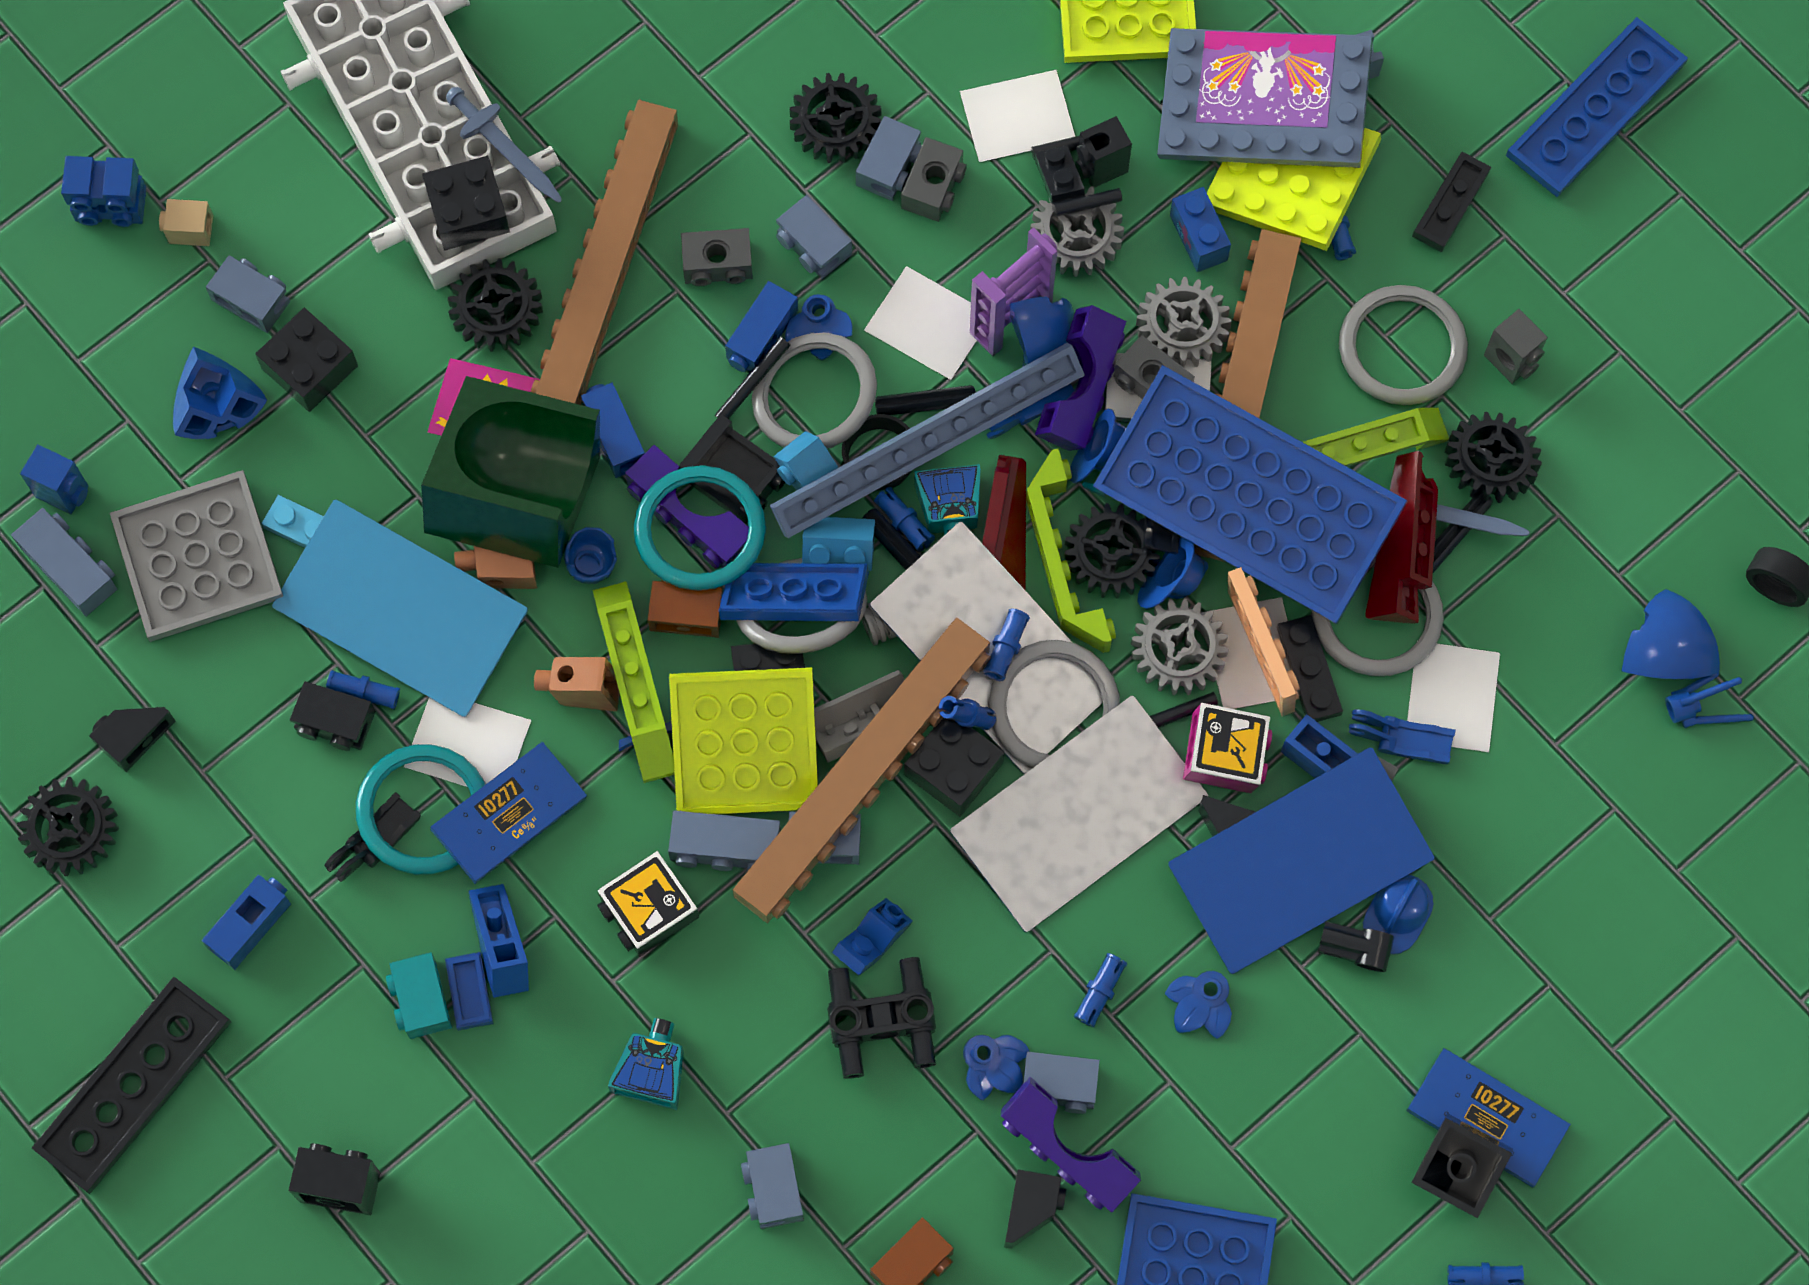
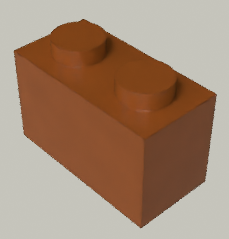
[647,580,723,638]
[870,1217,954,1285]

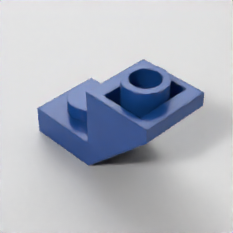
[832,898,913,976]

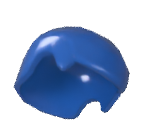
[564,527,617,584]

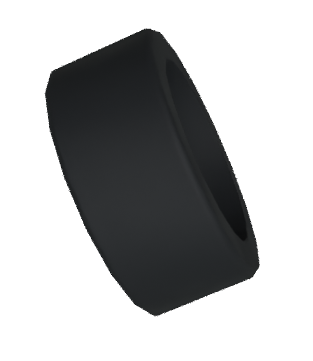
[1745,547,1809,607]

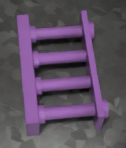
[970,227,1057,356]

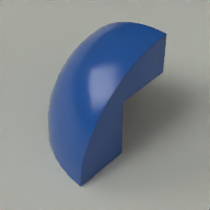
[1009,296,1075,367]
[173,347,267,439]
[1622,589,1720,679]

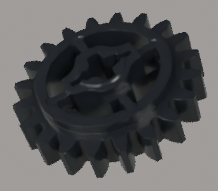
[789,73,882,163]
[448,258,543,352]
[1444,412,1542,503]
[1064,503,1160,599]
[17,777,119,876]

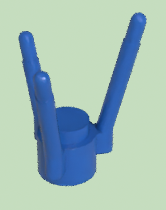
[1665,673,1754,728]

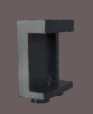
[679,414,785,524]

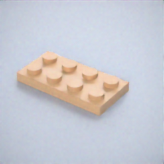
[1228,567,1300,717]

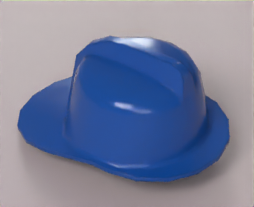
[1069,408,1126,483]
[1138,537,1208,609]
[1363,874,1434,954]

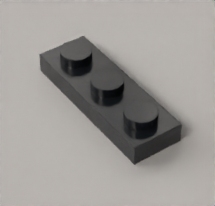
[1412,152,1491,252]
[1276,615,1343,722]

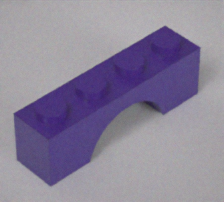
[1035,305,1127,451]
[625,445,749,569]
[1001,1077,1141,1213]

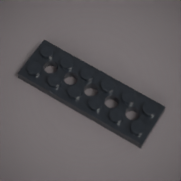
[32,977,231,1194]

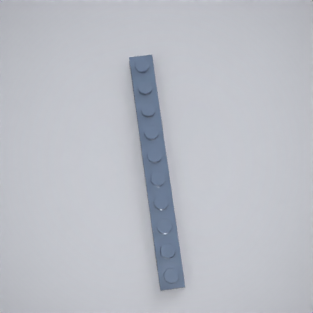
[770,343,1085,538]

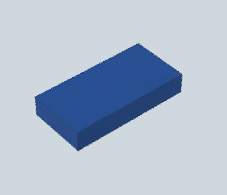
[445,952,494,1031]

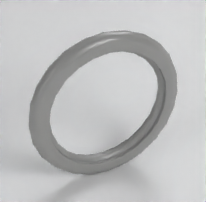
[1339,285,1468,405]
[751,333,877,449]
[1312,556,1444,676]
[736,558,868,654]
[989,640,1120,768]

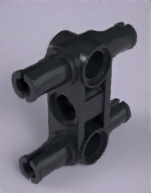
[827,957,936,1079]

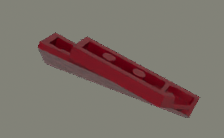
[1365,451,1438,624]
[982,455,1026,591]

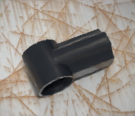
[1318,921,1394,972]

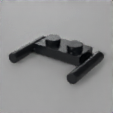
[1031,135,1122,217]

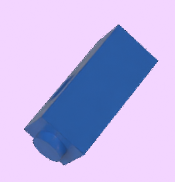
[725,281,798,372]
[581,382,645,478]
[201,874,291,970]

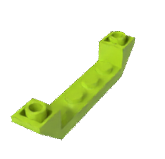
[1303,408,1449,467]
[1026,448,1116,653]
[593,581,675,783]

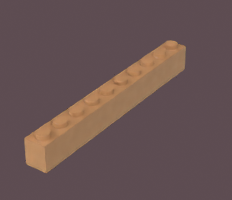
[531,100,678,405]
[1194,229,1301,562]
[733,617,991,924]

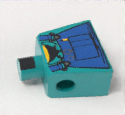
[914,464,981,535]
[608,1018,684,1110]

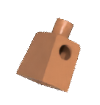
[454,546,537,589]
[534,657,620,711]

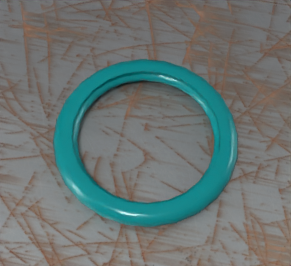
[633,465,766,590]
[356,744,486,874]

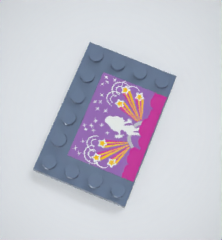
[1157,28,1373,168]

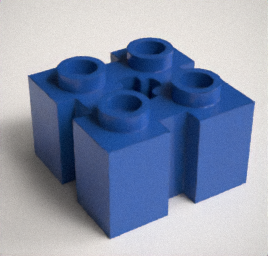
[61,156,147,227]

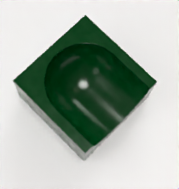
[421,376,600,568]

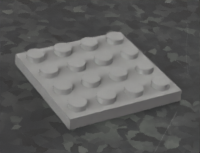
[110,470,283,642]

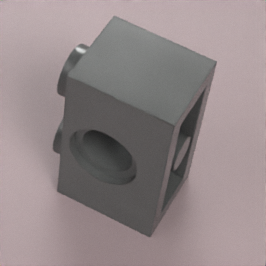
[901,137,967,222]
[681,228,753,286]
[1484,309,1548,384]
[1113,335,1195,401]

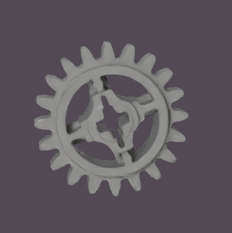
[1030,186,1124,277]
[1136,277,1231,368]
[1131,598,1229,695]

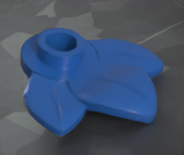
[785,294,853,360]
[1165,971,1232,1039]
[963,1035,1030,1100]

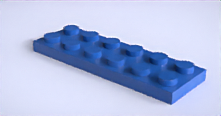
[1506,17,1688,197]

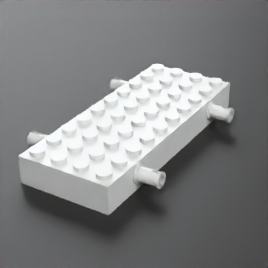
[280,0,560,291]

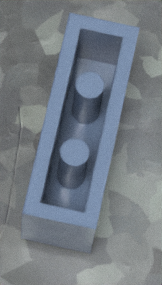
[11,507,118,617]
[668,810,781,871]

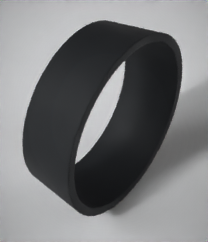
[842,414,911,491]

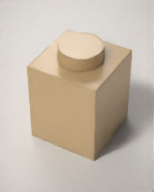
[159,199,214,246]

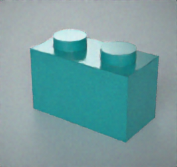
[386,952,452,1039]

